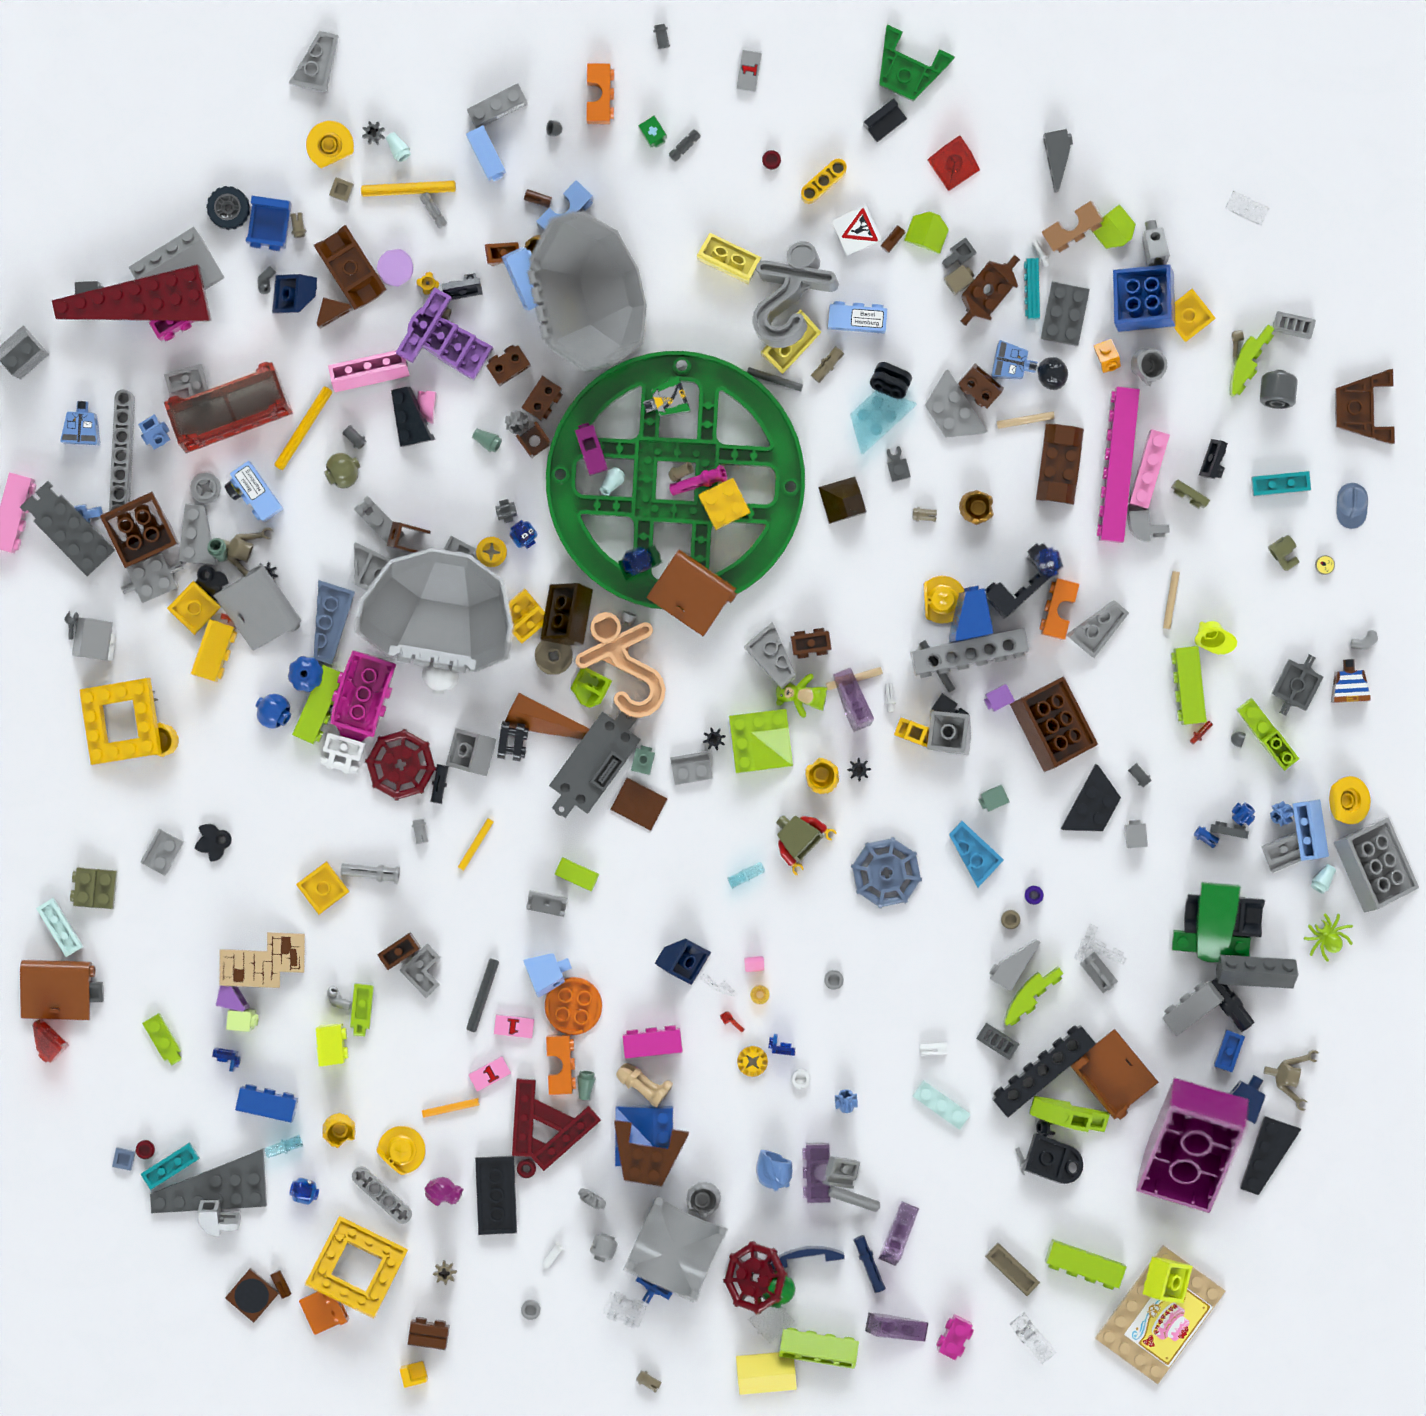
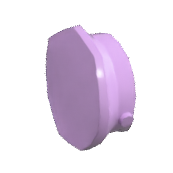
[377,249,413,287]

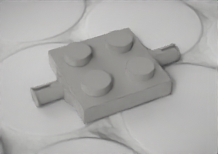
[121,553,184,603]

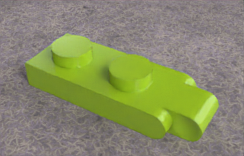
[350,983,374,1037]
[142,1013,182,1065]

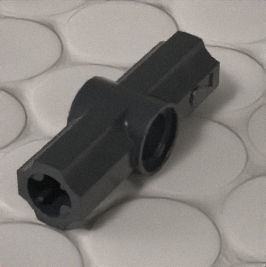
[1211,978,1255,1032]

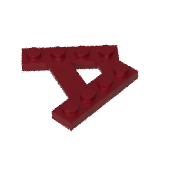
[512,1078,601,1171]

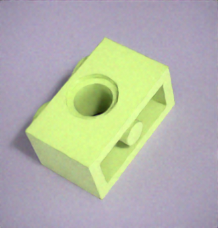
[226,1009,259,1032]

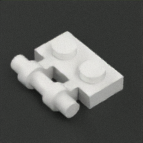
[319,733,365,774]

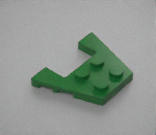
[879,24,955,102]

